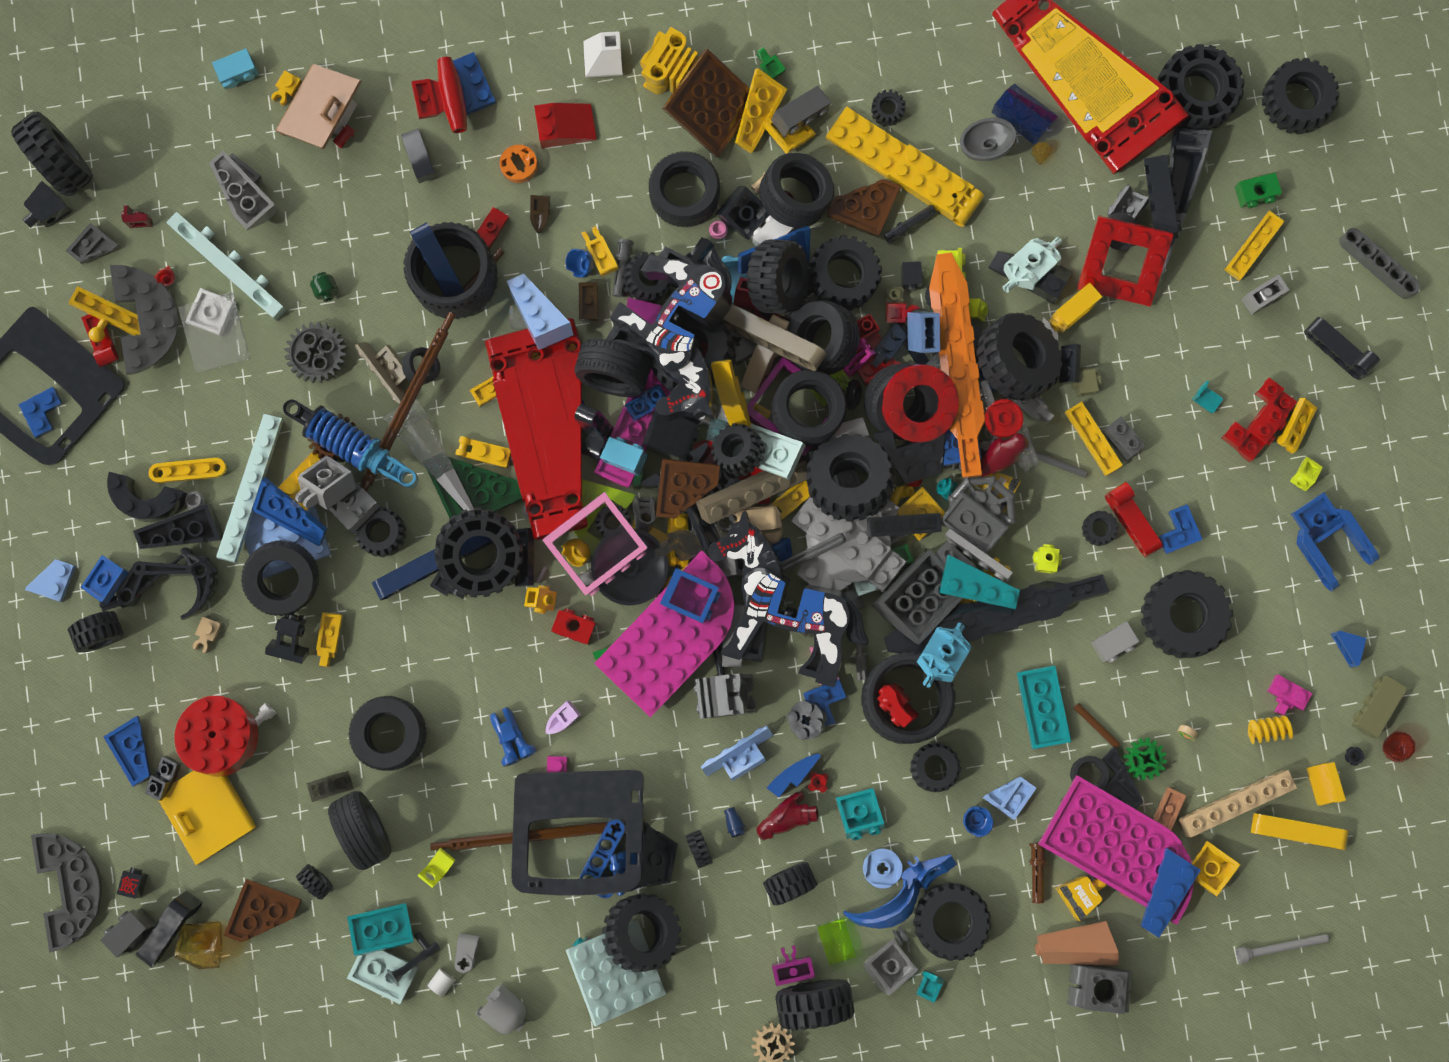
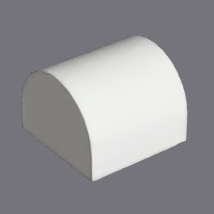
[428,968,456,997]

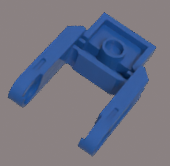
[1291,492,1379,591]

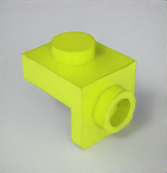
[969,299,988,322]

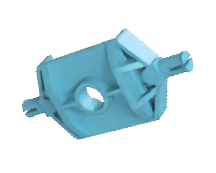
[917,623,972,688]

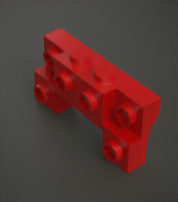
[1221,377,1297,462]
[877,682,919,727]

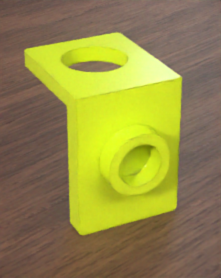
[418,848,456,888]

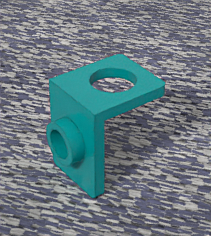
[1191,380,1223,414]

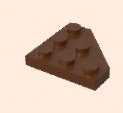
[827,179,900,238]
[656,458,720,519]
[223,879,302,942]

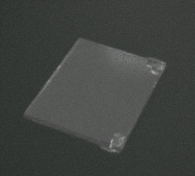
[178,293,251,373]

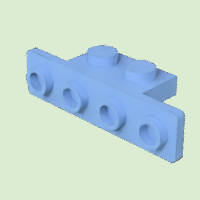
[701,726,773,781]

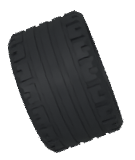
[403,222,498,319]
[861,652,956,744]

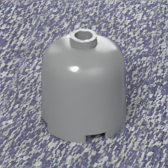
[475,983,527,1035]

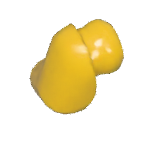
[890,485,914,505]

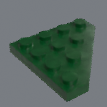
[423,454,522,518]

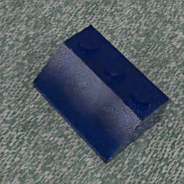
[992,83,1059,145]

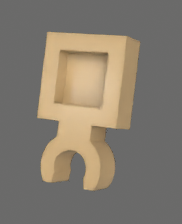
[193,617,222,653]

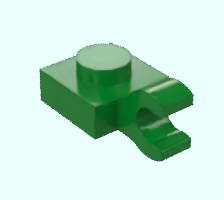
[756,47,786,79]

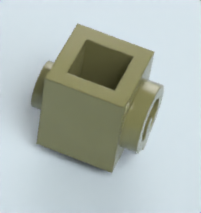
[1071,367,1101,397]

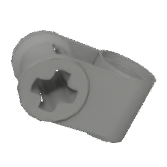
[454,933,480,973]

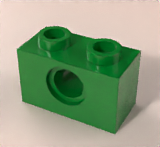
[1235,172,1282,209]

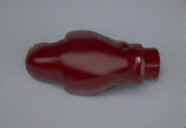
[979,433,1029,477]
[756,792,819,841]

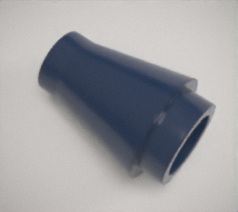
[724,807,746,838]

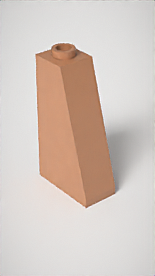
[1034,921,1119,965]

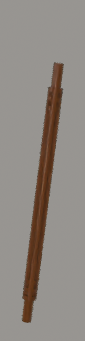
[361,311,456,492]
[430,819,645,851]

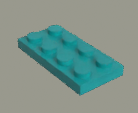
[1016,666,1071,749]

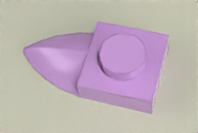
[546,700,581,734]

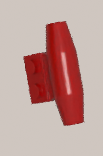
[411,56,467,133]

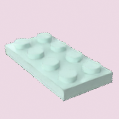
[732,424,806,480]

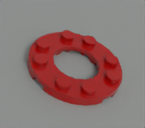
[882,364,959,442]

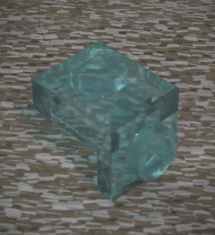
[706,418,729,442]

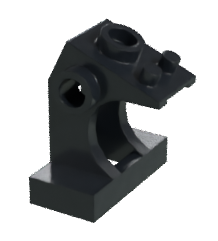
[265,613,309,664]

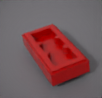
[477,207,509,249]

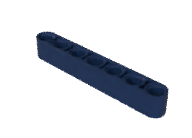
[372,536,493,601]

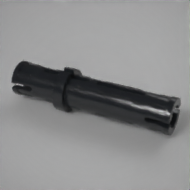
[884,204,937,244]

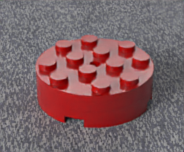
[174,696,259,777]

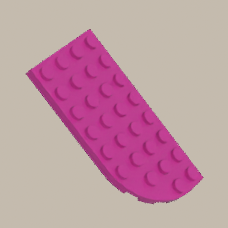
[594,551,734,718]
[1038,775,1194,925]

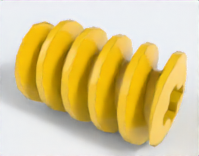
[1248,715,1293,744]

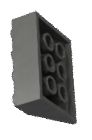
[871,549,963,645]

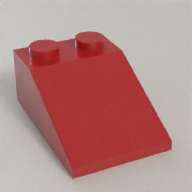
[534,103,597,149]

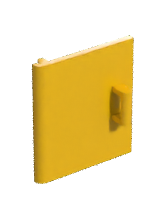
[158,770,257,865]

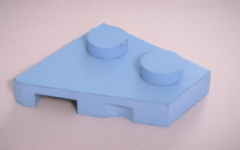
[983,777,1036,820]

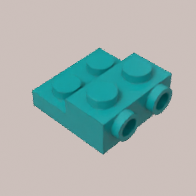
[836,788,885,841]

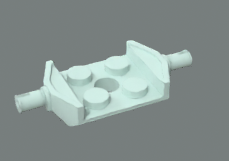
[1003,237,1062,293]

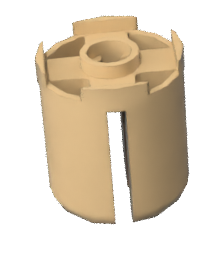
[733,505,782,544]

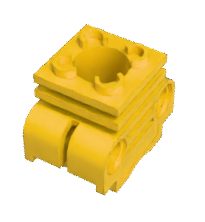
[640,27,698,94]

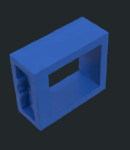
[660,568,721,623]

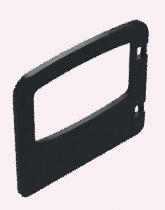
[0,307,125,465]
[511,770,644,896]

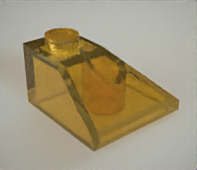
[174,921,222,969]

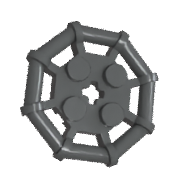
[948,475,1017,541]

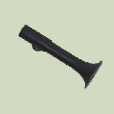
[387,932,440,987]

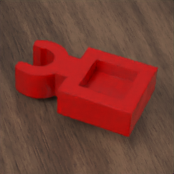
[885,302,919,323]

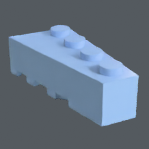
[506,274,573,350]

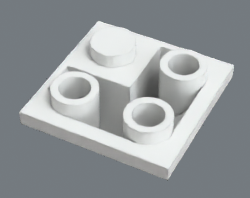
[583,32,623,78]

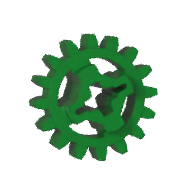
[1123,738,1167,780]

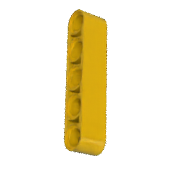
[1250,813,1349,850]

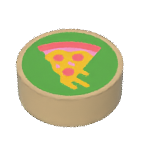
[1177,725,1198,741]

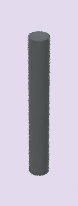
[1031,450,1087,478]

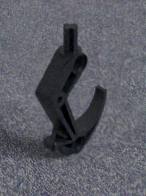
[99,547,218,620]

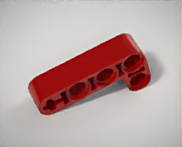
[1105,482,1163,558]

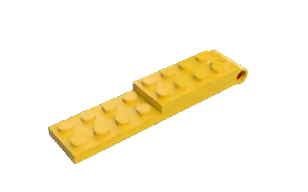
[826,106,985,227]

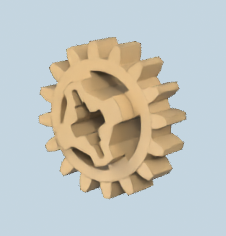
[752,1022,795,1062]

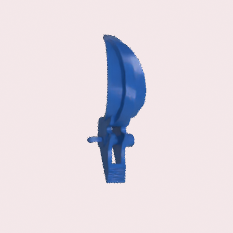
[843,854,957,929]

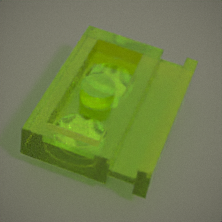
[817,918,856,966]

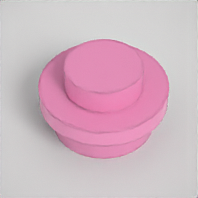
[709,221,728,239]

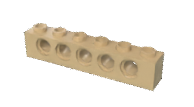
[1177,770,1297,837]

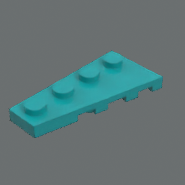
[939,555,1020,609]

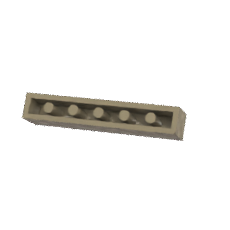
[696,458,807,524]

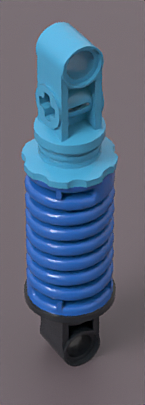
[283,399,419,488]

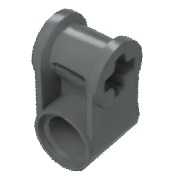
[633,496,655,533]

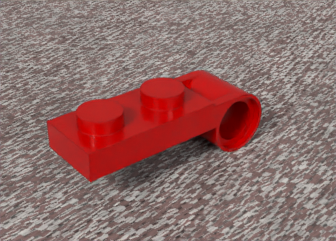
[81,314,119,367]

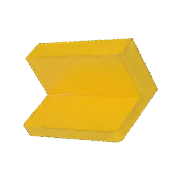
[1306,762,1346,806]

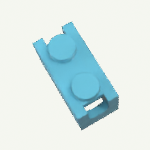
[212,48,259,89]
[600,437,648,476]

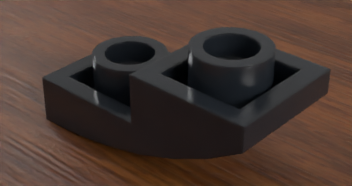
[145,756,182,801]

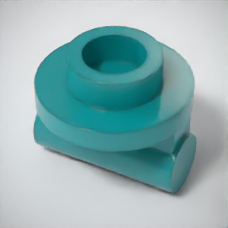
[937,478,958,501]

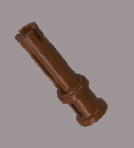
[1029,843,1047,904]

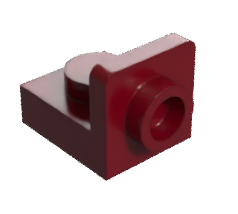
[121,205,152,228]

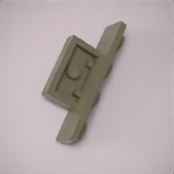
[355,342,407,405]

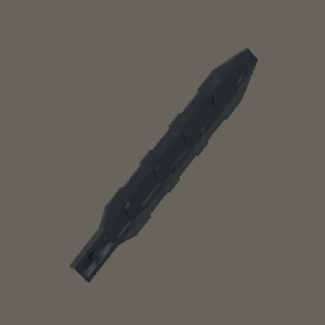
[884,574,1109,653]

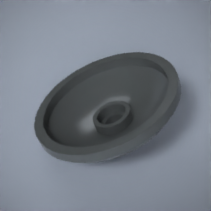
[960,118,1017,162]

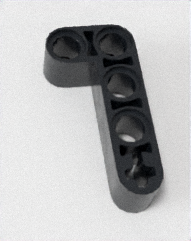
[1304,317,1380,380]
[575,404,614,460]
[136,891,202,968]

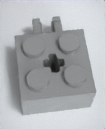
[295,455,356,509]

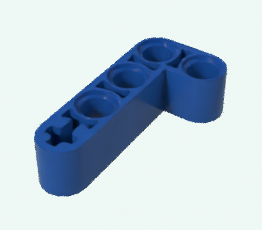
[579,818,625,898]

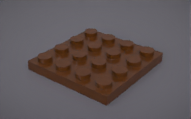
[662,49,750,157]

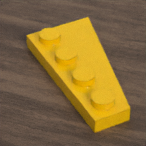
[735,68,787,153]

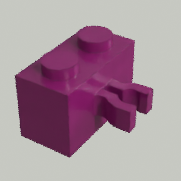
[771,945,815,986]

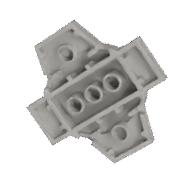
[791,497,906,592]

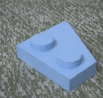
[25,559,76,602]

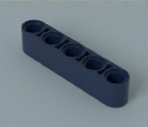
[410,222,464,297]

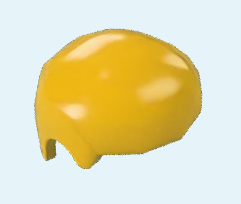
[561,538,590,567]

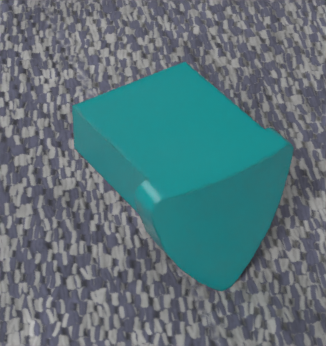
[915,971,945,1003]

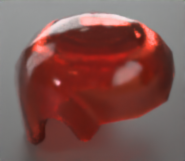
[1382,731,1416,763]

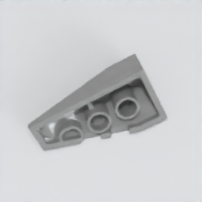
[209,151,278,230]

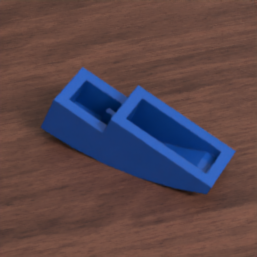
[766,754,821,798]

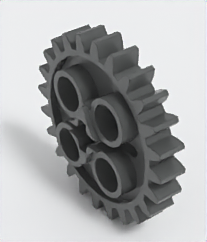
[284,322,347,384]

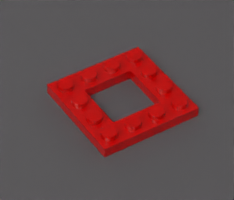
[1077,215,1173,307]

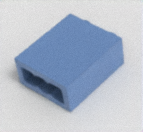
[907,311,940,353]

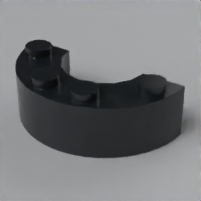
[107,472,188,522]

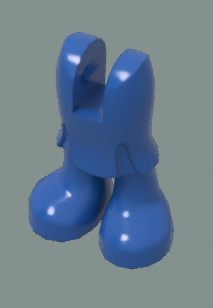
[490,707,537,767]

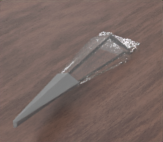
[383,399,474,511]

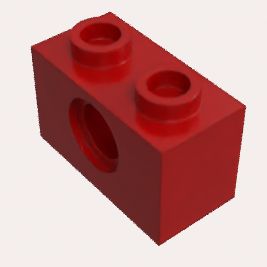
[551,608,596,646]

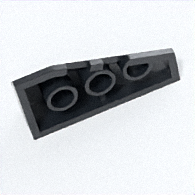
[988,251,1072,304]

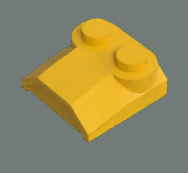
[1192,841,1240,897]

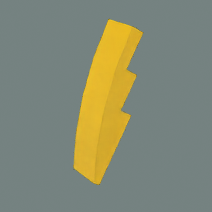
[711,360,751,429]

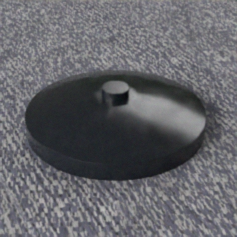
[591,528,668,606]

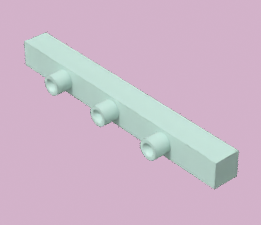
[166,212,287,321]

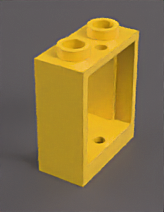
[1049,283,1102,335]

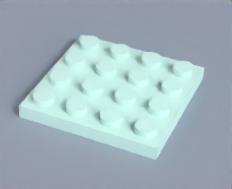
[566,919,666,1026]

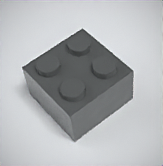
[100,909,156,958]

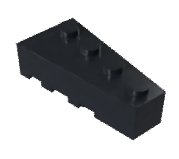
[1144,154,1182,239]
[133,504,223,549]

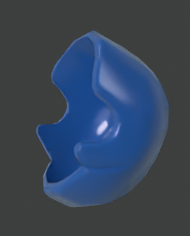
[565,249,594,278]
[963,805,994,837]

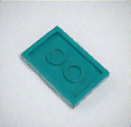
[347,903,414,957]

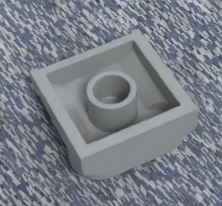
[863,938,918,995]

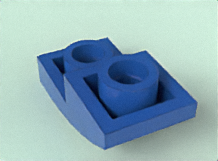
[624,384,667,422]

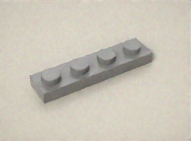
[945,529,1013,583]

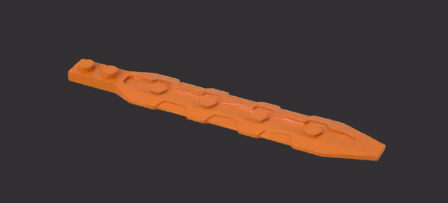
[929,252,985,478]

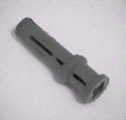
[612,239,634,298]

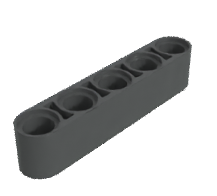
[1339,228,1420,299]

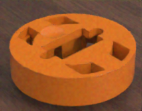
[500,145,538,183]

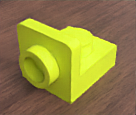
[1290,457,1323,491]

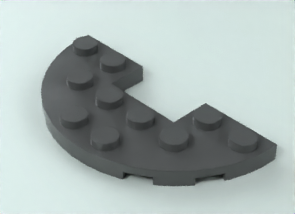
[110,265,178,375]
[31,833,102,953]

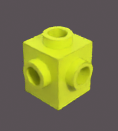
[1033,544,1062,574]

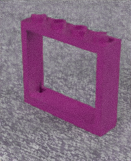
[747,357,828,459]

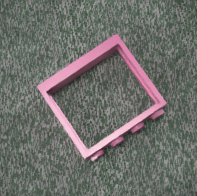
[543,492,647,596]

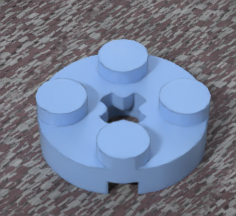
[863,848,902,889]

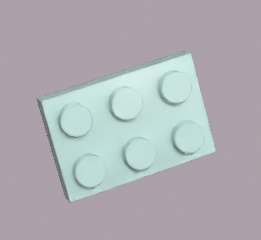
[347,950,419,1004]

